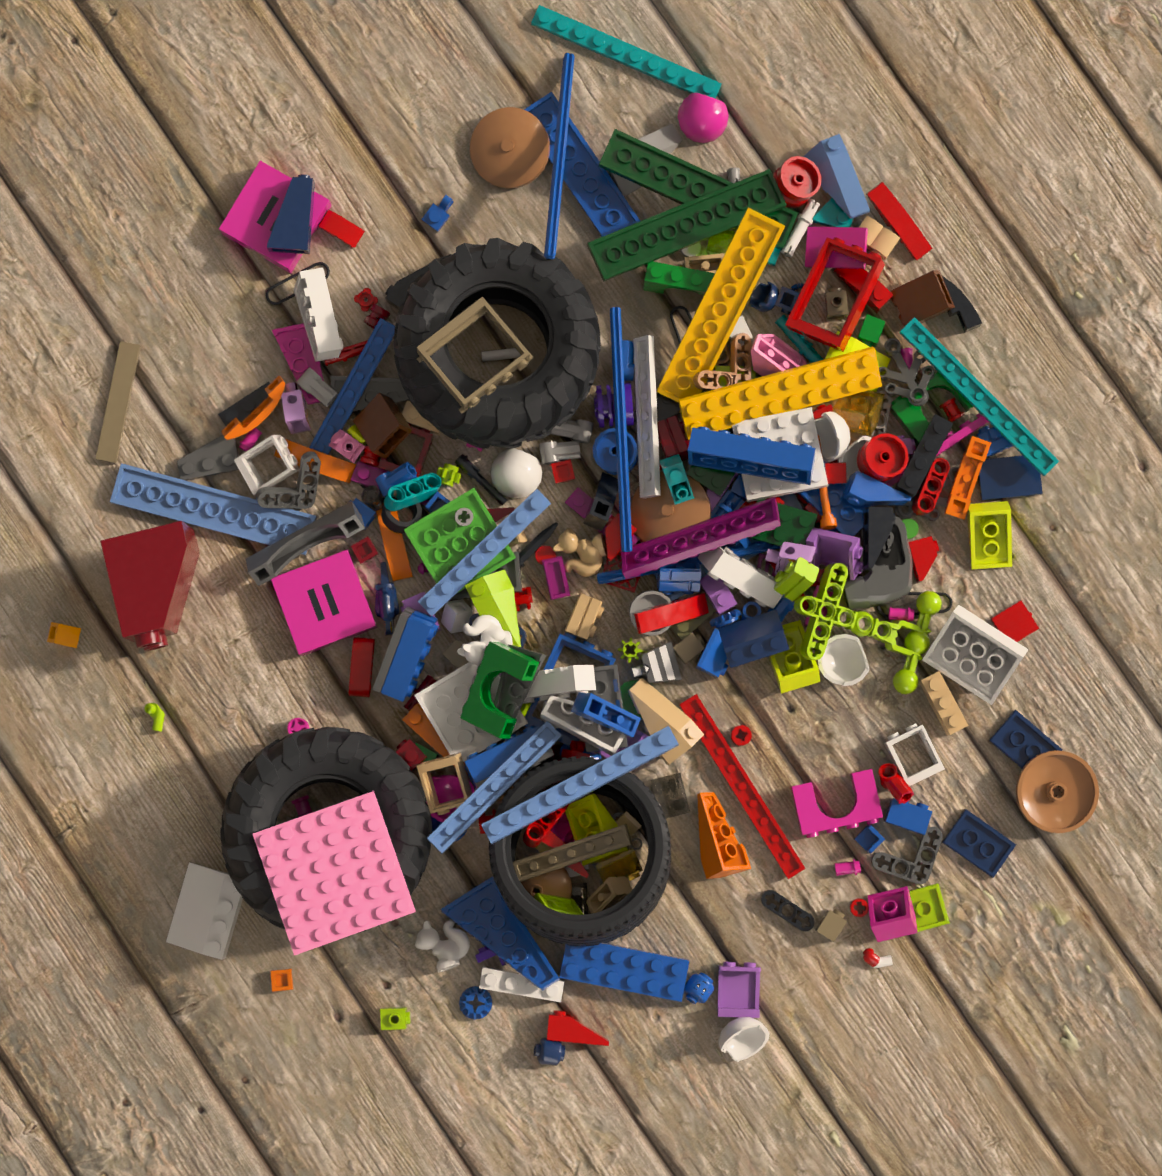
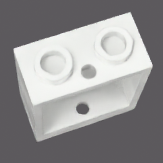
[234,435,299,495]
[884,723,945,786]

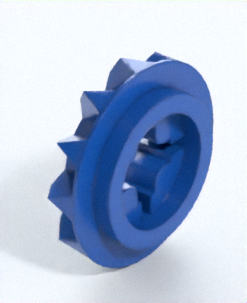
[710,609,741,628]
[459,986,492,1020]

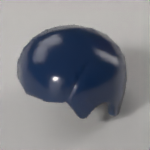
[749,282,780,312]

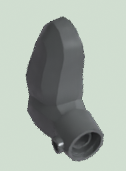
[843,516,912,611]

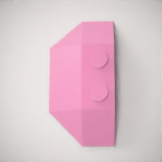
[751,334,808,376]

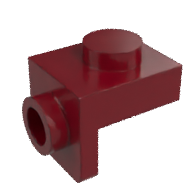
[396,739,427,771]

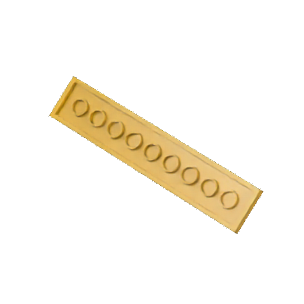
[656,207,785,402]
[678,346,882,440]

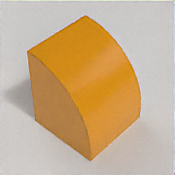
[47,622,81,648]

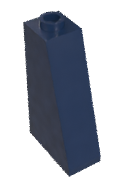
[267,174,315,254]

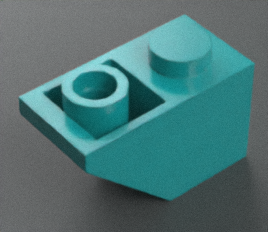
[659,454,694,505]

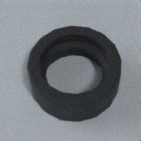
[381,497,422,534]

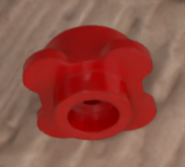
[354,288,378,312]

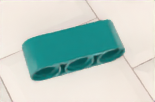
[384,473,442,511]

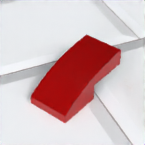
[318,209,365,248]

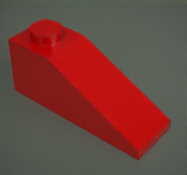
[834,268,893,314]
[547,1010,609,1046]

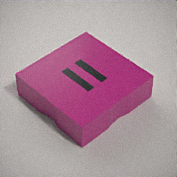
[219,161,332,274]
[271,550,378,656]

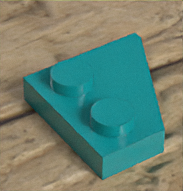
[813,198,853,227]

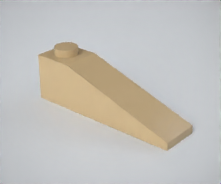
[628,678,704,765]

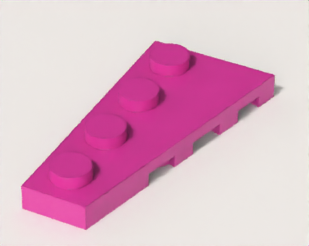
[272,323,324,405]

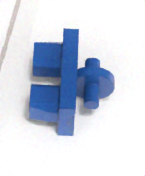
[711,489,745,519]

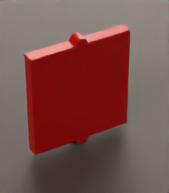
[991,600,1039,642]

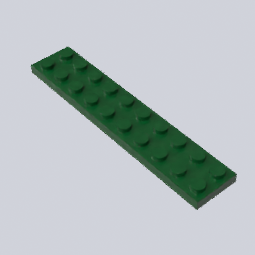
[598,129,798,251]
[587,169,787,282]

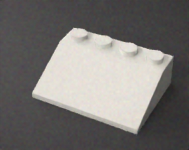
[923,605,1028,705]
[166,862,243,960]

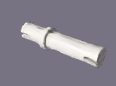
[781,199,820,257]

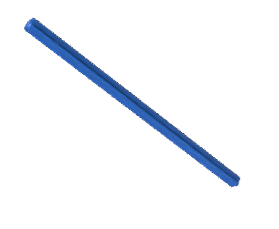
[544,53,575,260]
[610,307,632,552]
[597,529,837,584]

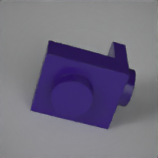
[475,946,507,966]

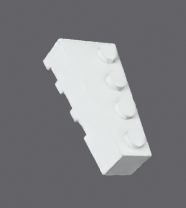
[294,268,343,362]
[698,547,783,609]
[523,665,596,703]

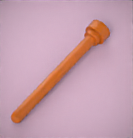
[817,434,837,530]

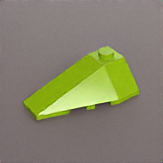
[465,570,521,647]

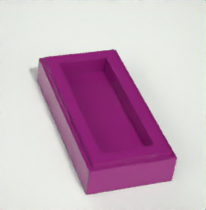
[542,556,570,600]

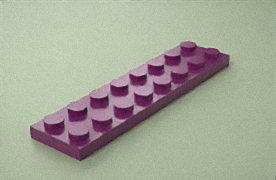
[621,497,781,579]

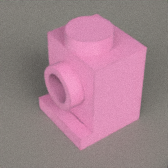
[329,429,365,463]

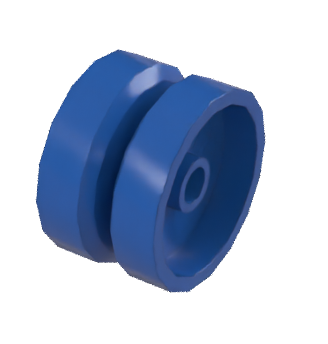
[593,428,638,476]

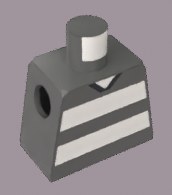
[631,642,682,684]

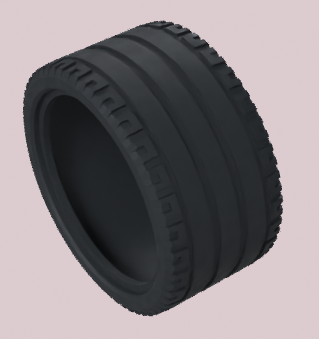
[489,756,671,946]

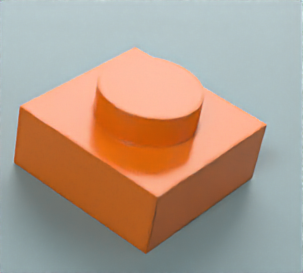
[270,969,294,992]

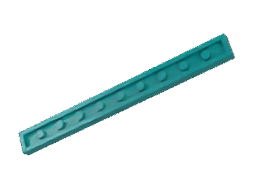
[531,5,722,99]
[899,317,1059,476]

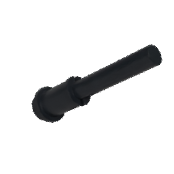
[454,454,508,506]

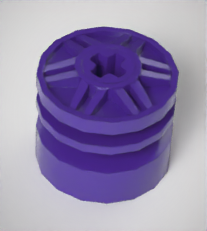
[594,383,634,428]

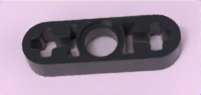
[761,890,815,931]

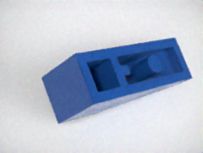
[842,471,911,506]
[571,692,641,738]

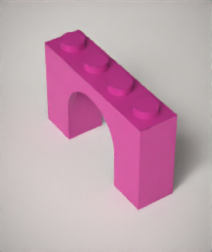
[790,769,883,838]

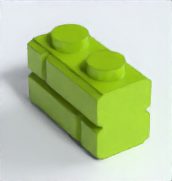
[774,557,819,602]

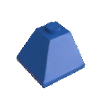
[696,629,728,678]

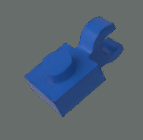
[421,195,454,232]

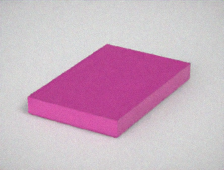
[805,227,868,269]

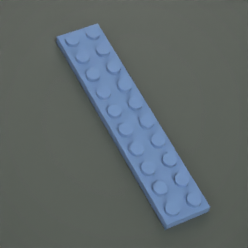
[110,463,317,556]

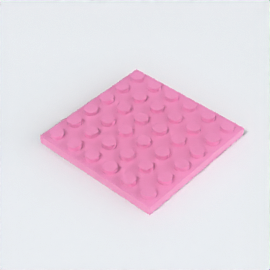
[253,791,416,955]

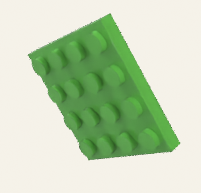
[404,488,516,594]

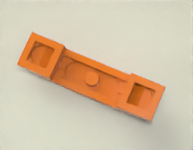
[221,375,286,440]
[945,436,991,520]
[274,438,357,483]
[375,501,413,582]

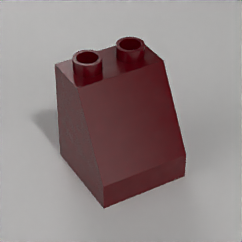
[100,521,200,651]

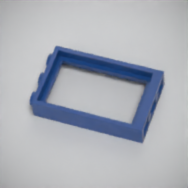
[524,632,616,746]

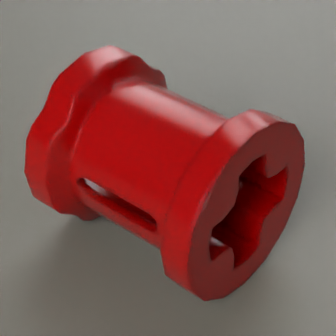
[939,397,965,423]

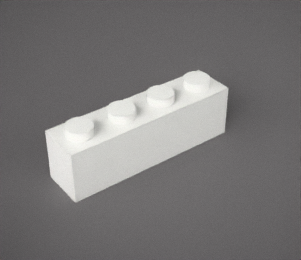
[479,966,565,1002]

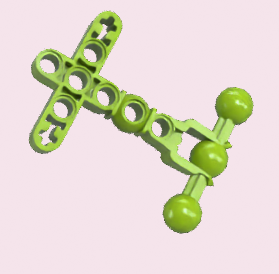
[794,563,942,695]

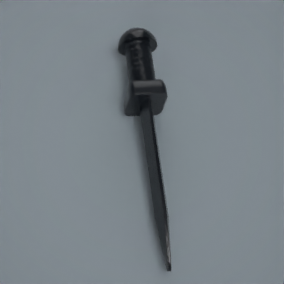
[519,522,558,568]

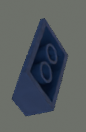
[718,609,790,668]

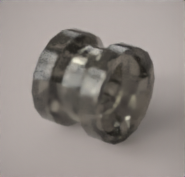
[361,485,385,511]

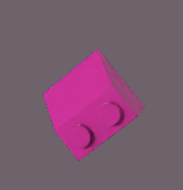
[868,886,918,942]

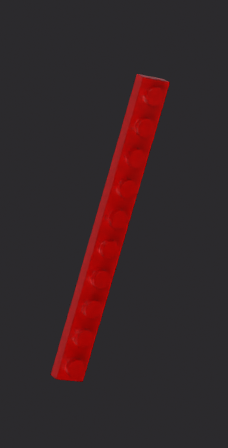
[679,694,806,879]

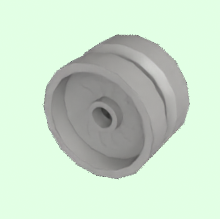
[629,590,671,636]

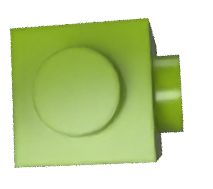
[380,1007,411,1030]

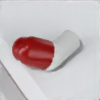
[863,948,893,968]

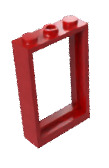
[785,237,885,352]

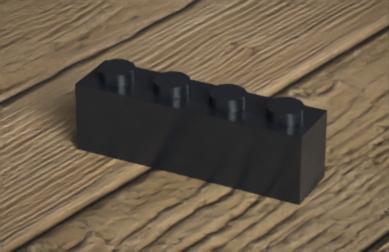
[895,414,953,499]

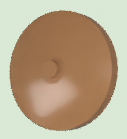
[470,107,550,189]
[630,472,711,542]
[1016,750,1099,833]

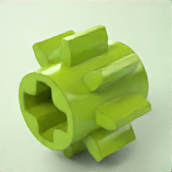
[436,463,461,487]
[617,637,643,663]

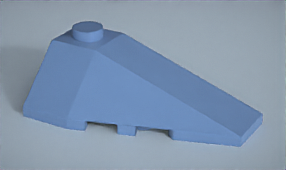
[803,134,870,219]

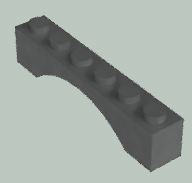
[246,501,365,586]

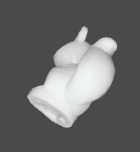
[457,615,513,666]
[415,920,470,973]

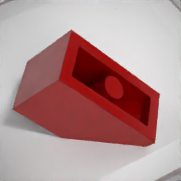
[605,513,637,562]
[908,536,939,583]

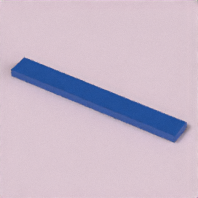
[309,318,395,455]

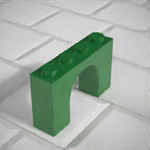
[644,261,715,296]
[890,372,973,445]
[460,641,539,739]

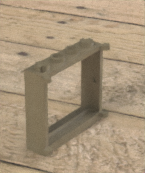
[417,297,533,414]

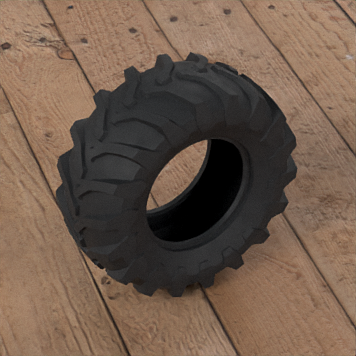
[393,238,601,449]
[220,727,432,933]

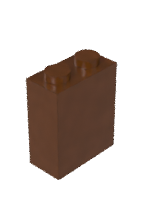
[891,270,955,326]
[353,392,413,459]

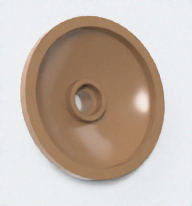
[521,868,572,899]

